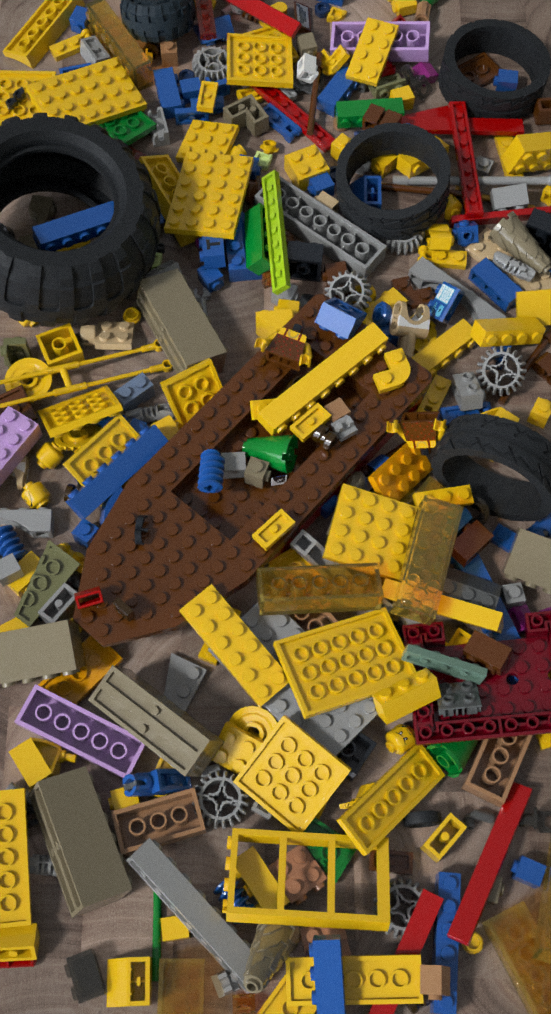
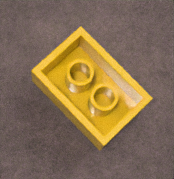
[501,132,551,174]

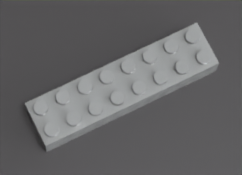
[255,176,387,277]

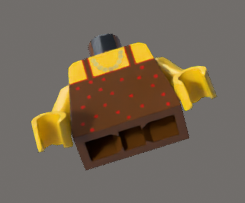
[254,324,313,372]
[386,411,447,456]

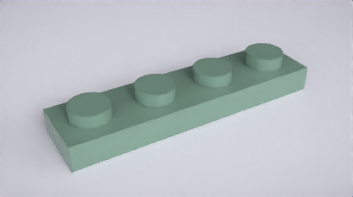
[401,644,488,685]

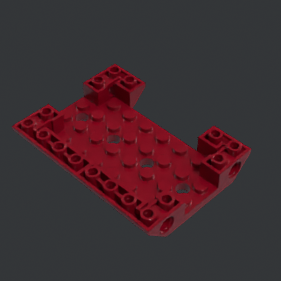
[402,611,551,746]

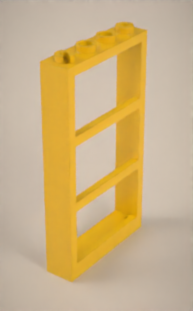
[222,828,390,932]

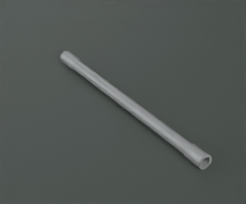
[392,175,551,186]

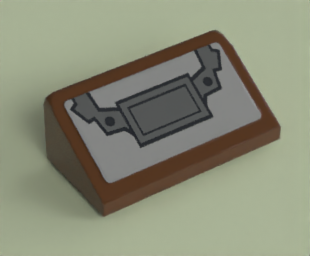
[294,1,311,33]

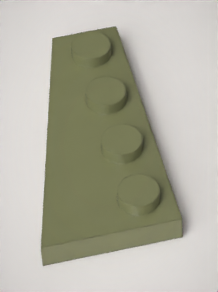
[14,540,81,627]

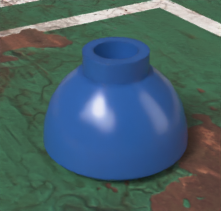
[372,301,393,327]

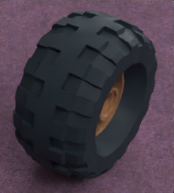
[120,0,196,43]

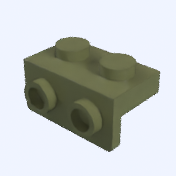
[368,73,407,99]
[0,337,32,369]

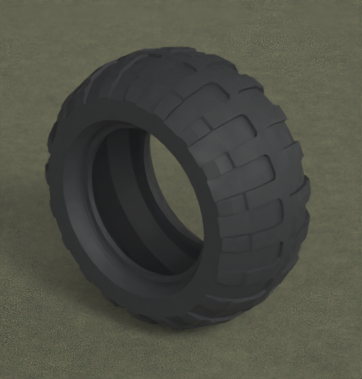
[0,113,161,327]

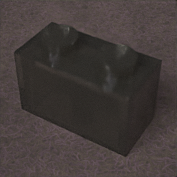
[64,948,107,1004]

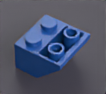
[349,175,382,209]

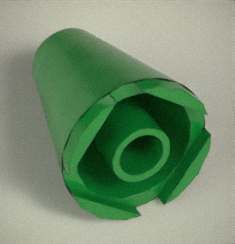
[242,435,298,474]
[427,740,479,778]

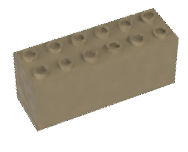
[136,268,228,374]
[502,527,551,595]
[0,619,86,688]
[88,665,224,777]
[28,766,132,918]

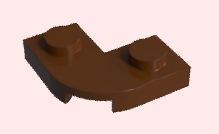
[391,276,434,309]

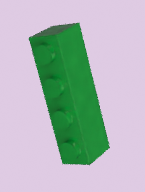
[335,97,405,129]
[244,203,270,276]

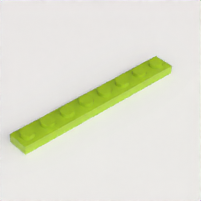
[262,170,291,295]

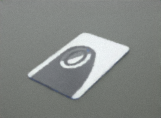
[271,475,287,486]

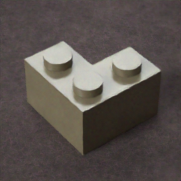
[223,94,269,137]

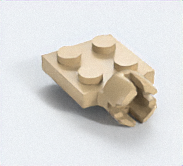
[80,321,135,350]

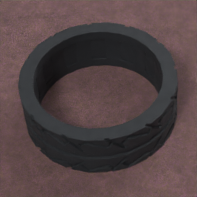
[438,19,551,119]
[335,123,451,240]
[431,414,551,522]

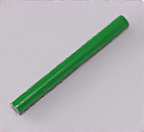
[152,891,162,982]

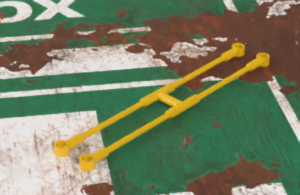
[0,339,172,408]

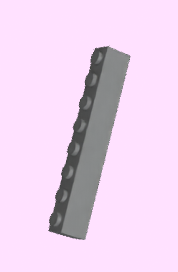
[126,838,251,994]

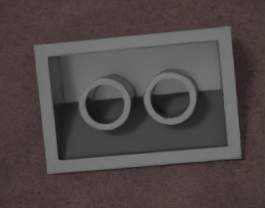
[435,565,502,610]

